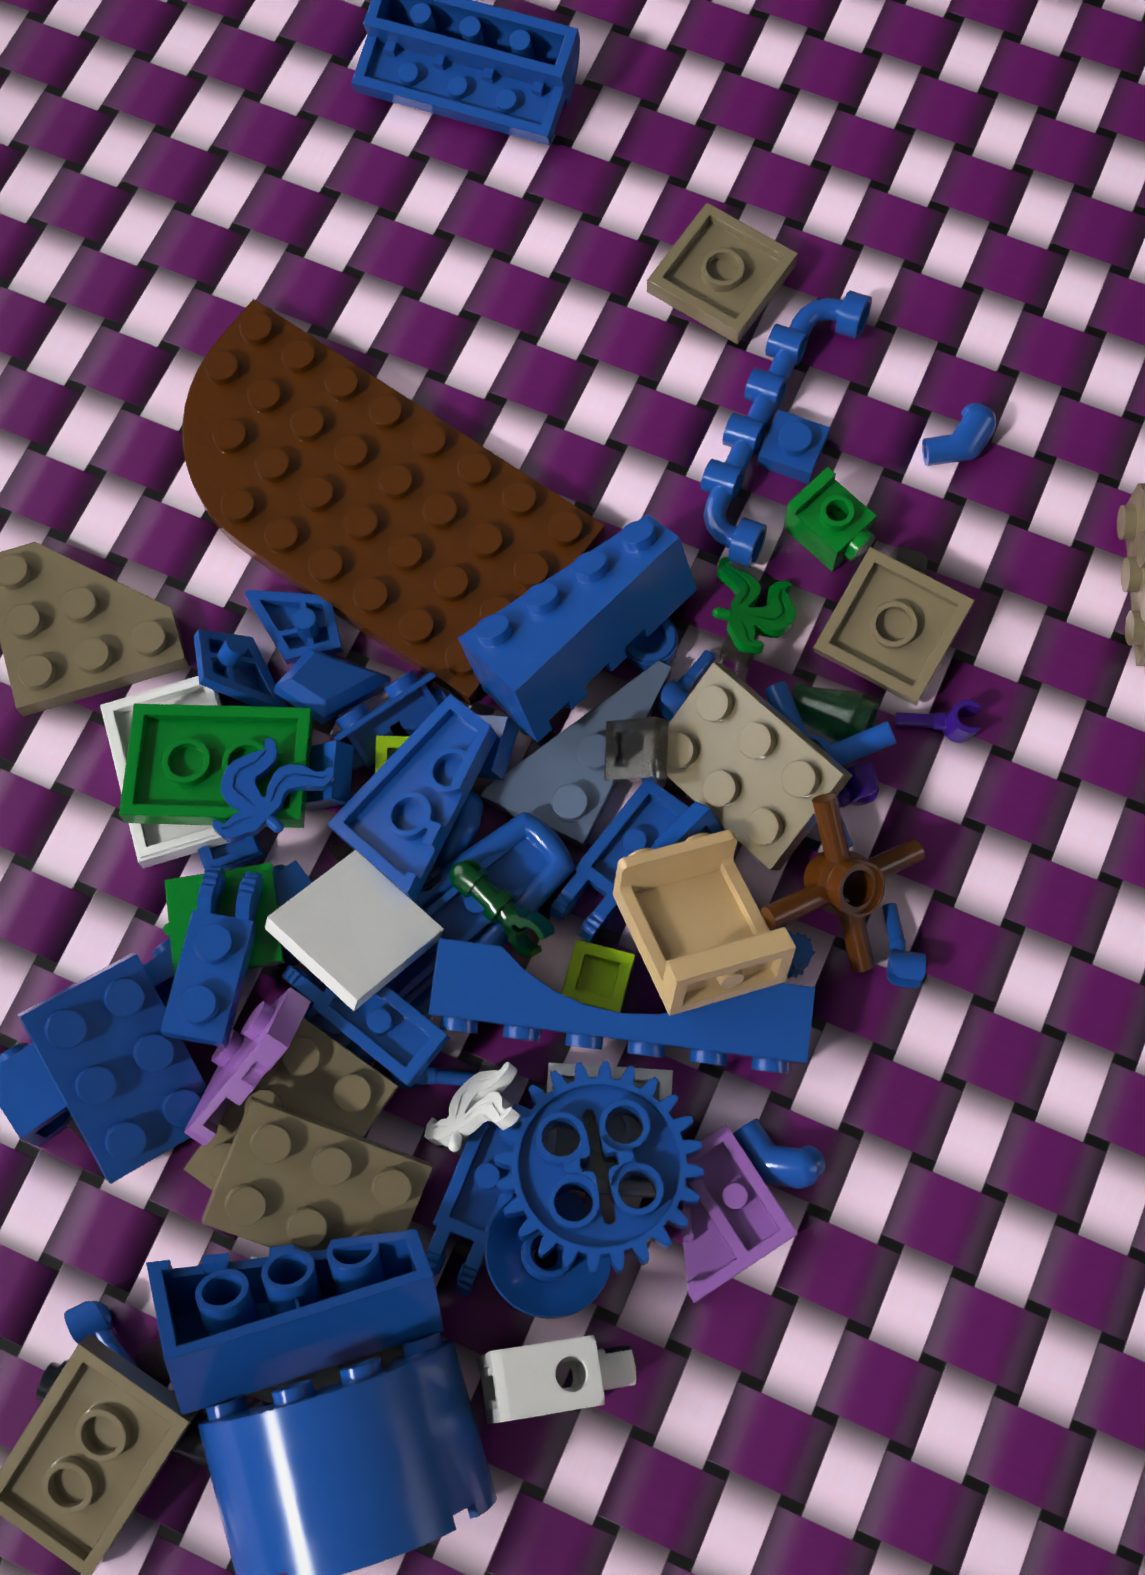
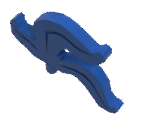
[213,738,336,842]

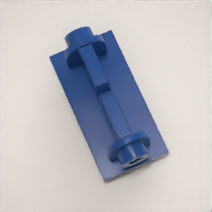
[330,669,447,771]

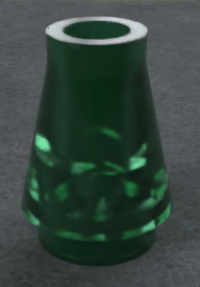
[791,683,879,742]

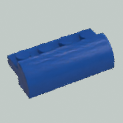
[351,0,580,146]

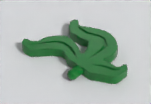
[712,557,796,655]

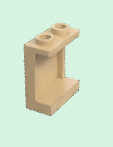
[613,829,796,1016]

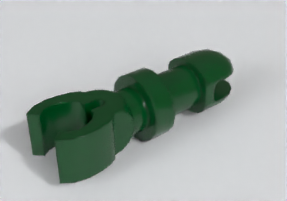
[450,859,555,958]

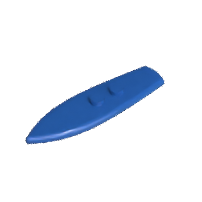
[296,812,575,1064]

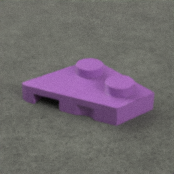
[183,987,311,1146]
[678,1124,798,1303]

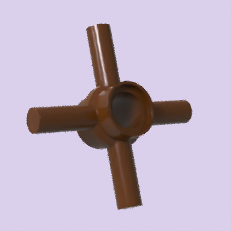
[761,793,925,972]

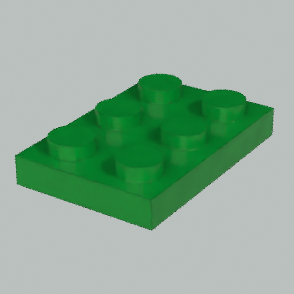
[119,703,314,828]

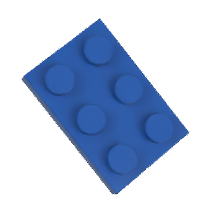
[17,953,207,1184]

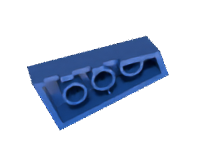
[458,514,697,743]
[146,1229,444,1415]

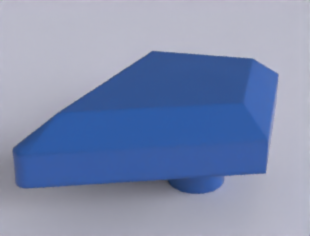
[245,590,343,665]
[194,629,286,707]
[274,649,391,724]

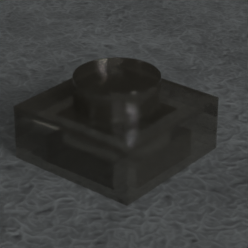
[604,717,669,783]

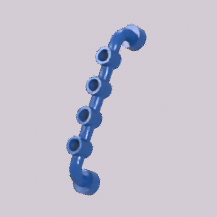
[700,290,872,568]

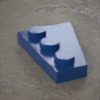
[327,694,497,902]

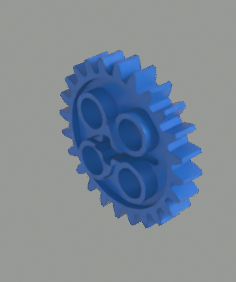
[494,1061,704,1276]

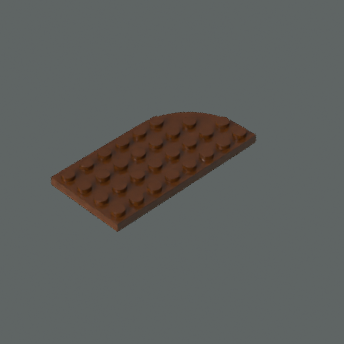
[182,299,605,706]

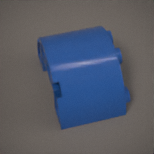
[197,1332,497,1575]

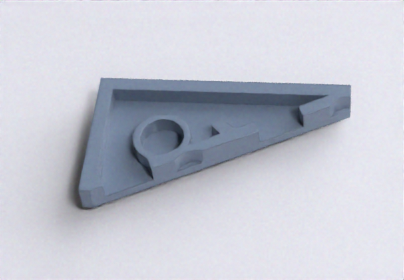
[481,661,672,849]

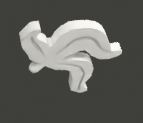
[424,1062,520,1152]

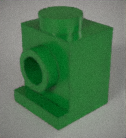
[783,467,877,572]

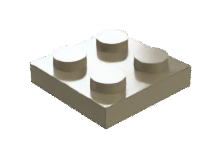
[647,203,798,344]
[813,547,975,706]

